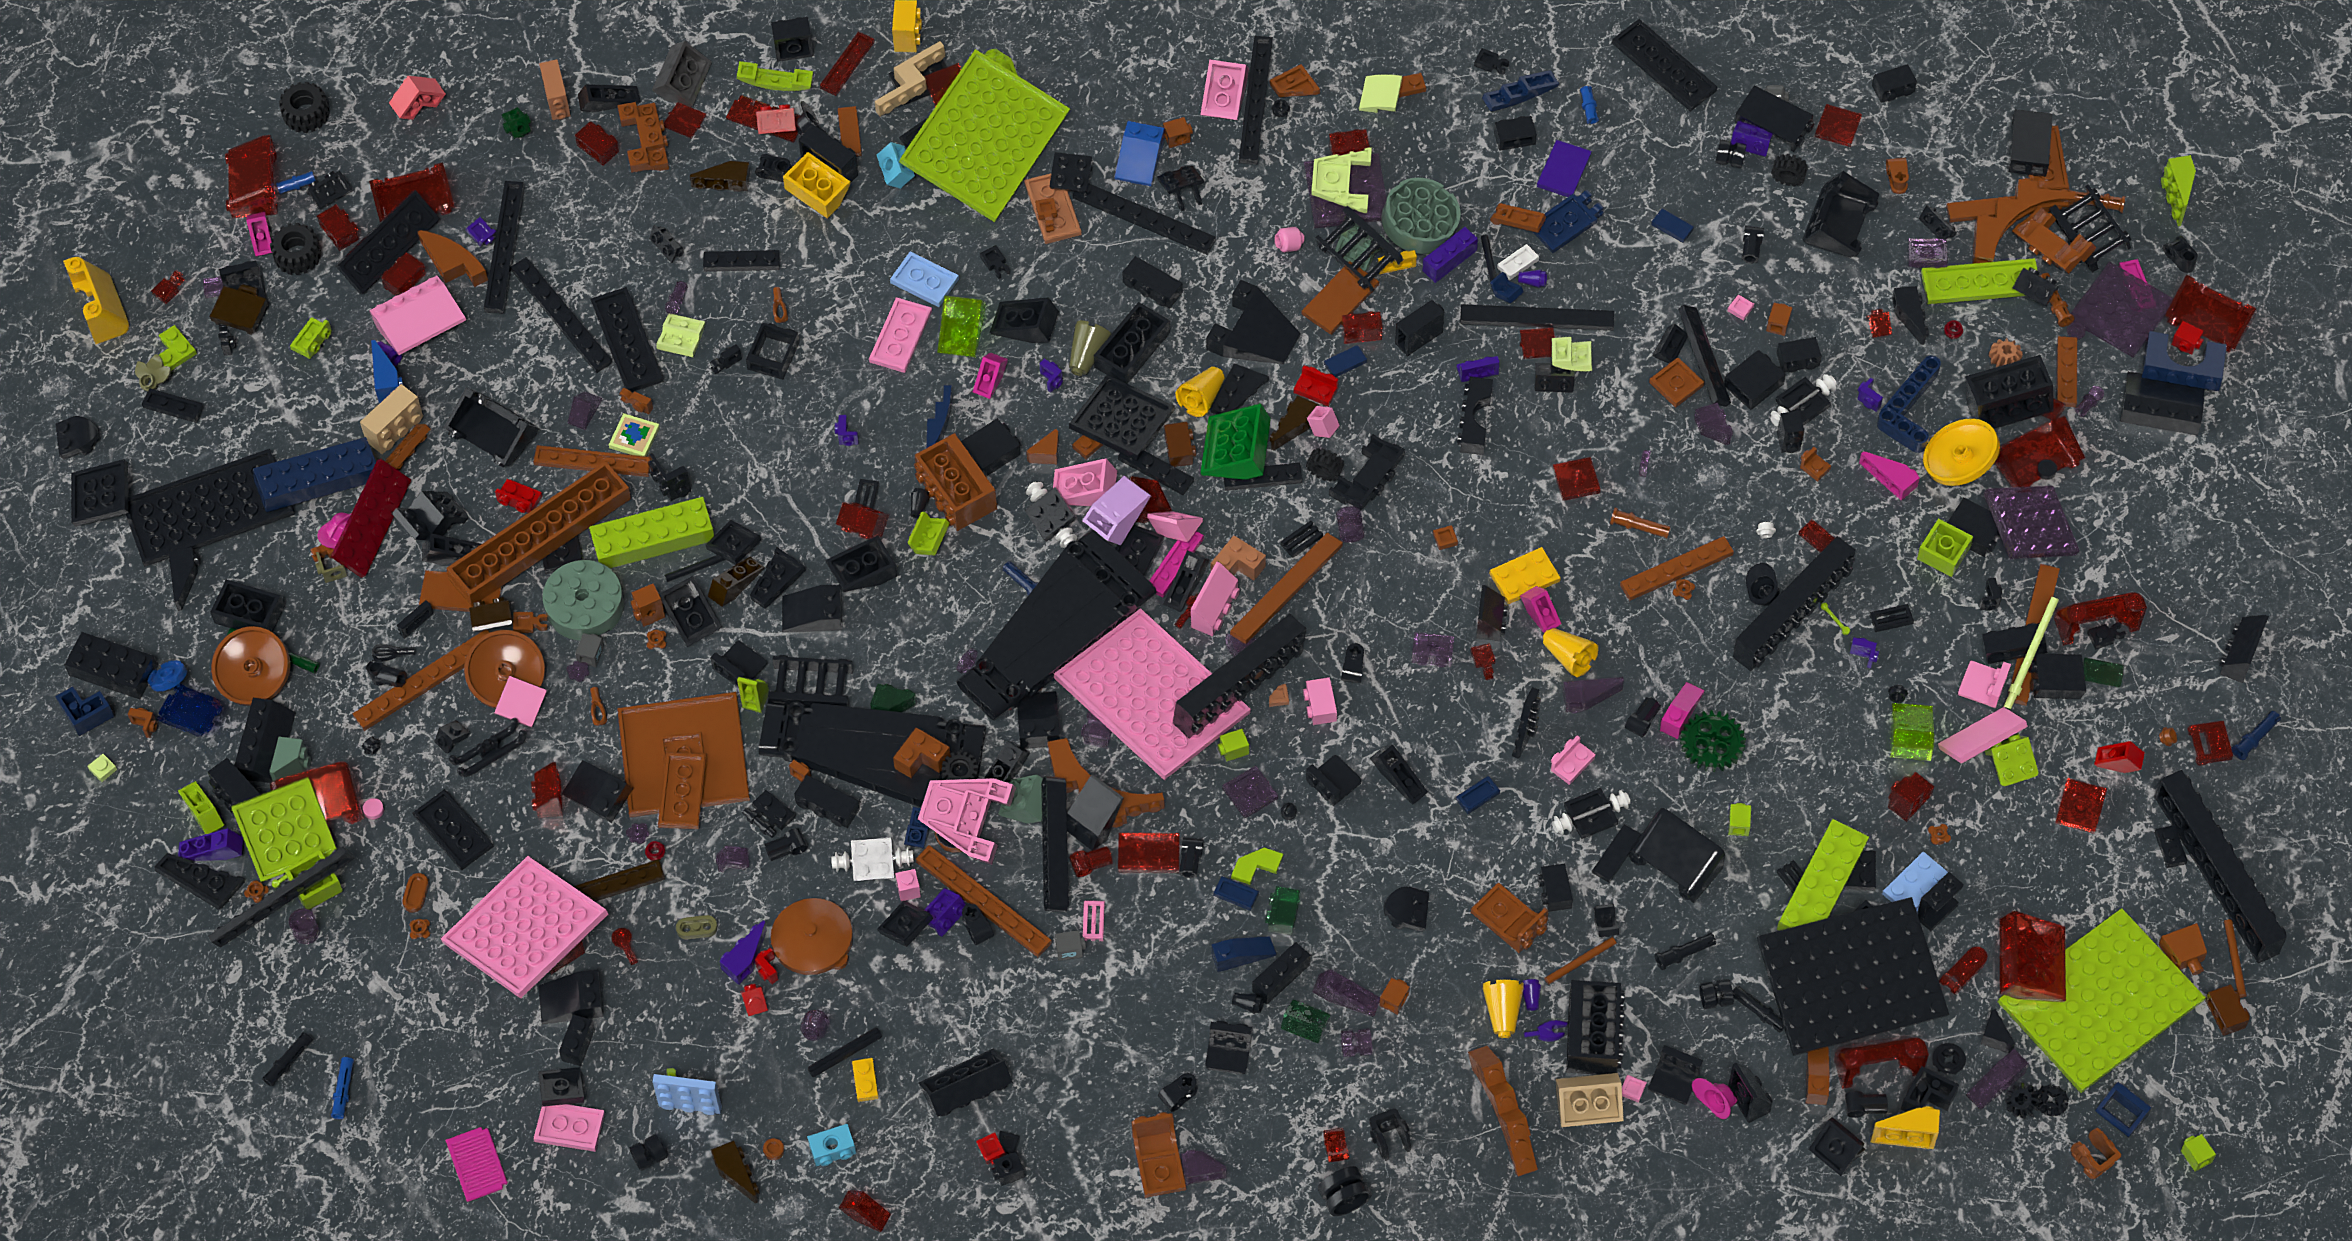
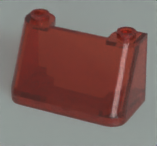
[225,135,278,218]
[369,162,455,222]
[2165,274,2257,352]
[1994,416,2085,494]
[2054,592,2147,646]
[270,762,364,824]
[1834,1036,1929,1089]

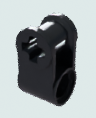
[755,154,792,182]
[2163,236,2198,273]
[1341,643,1364,683]
[962,904,994,945]
[1158,1073,1198,1112]

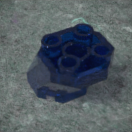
[157,683,223,737]

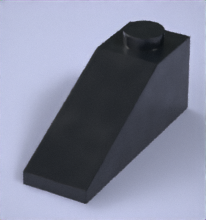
[578,84,640,112]
[422,533,481,565]
[168,547,200,611]
[1163,550,1210,612]
[1370,744,1428,805]

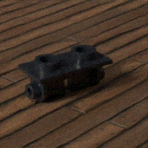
[1919,205,1957,243]
[649,225,684,263]

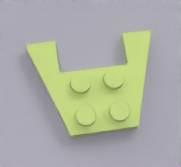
[1312,148,1372,213]

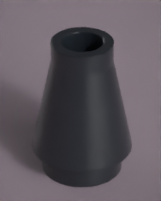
[910,488,930,519]
[1232,993,1264,1014]

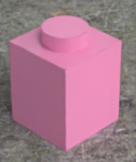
[1307,406,1340,438]
[895,869,921,901]

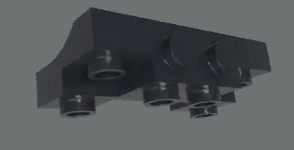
[1329,434,1405,511]

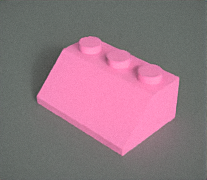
[1191,562,1240,636]

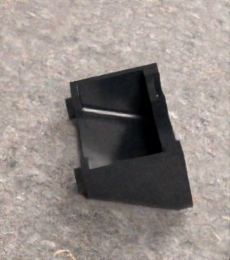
[1803,171,1880,258]
[443,387,539,468]
[1629,808,1726,903]

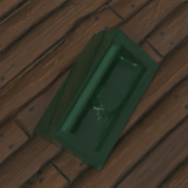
[2083,658,2124,687]

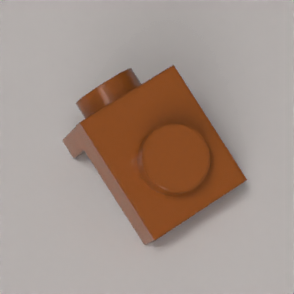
[128,708,158,738]

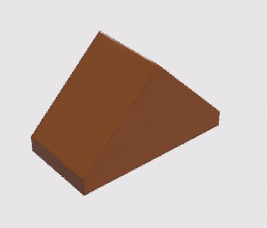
[1026,429,1059,464]

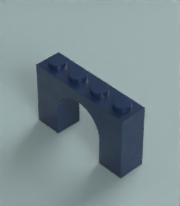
[2142,331,2227,391]

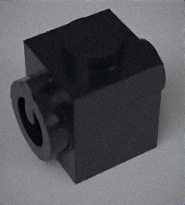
[991,1152,1025,1186]

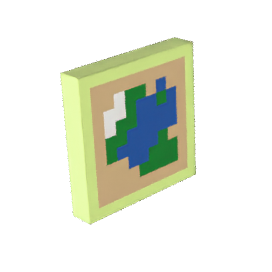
[609,413,660,456]

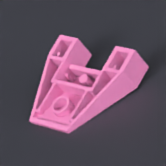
[918,779,1016,864]

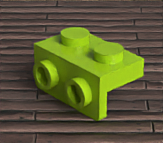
[290,317,332,359]
[908,512,950,555]

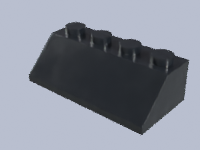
[234,697,296,784]
[918,1049,1013,1117]

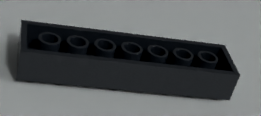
[1733,536,1856,671]
[1173,614,1307,739]

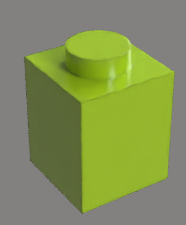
[1217,729,1249,762]
[1728,803,1751,836]
[2181,1134,2216,1172]

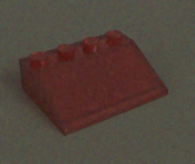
[2000,911,2066,1002]

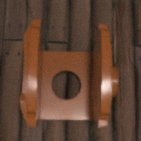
[2071,1128,2121,1179]

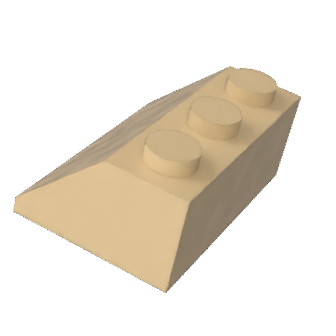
[1556,1073,1624,1127]

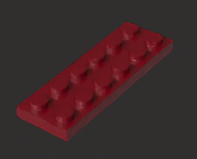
[331,459,411,578]

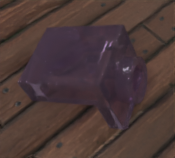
[716,846,749,872]

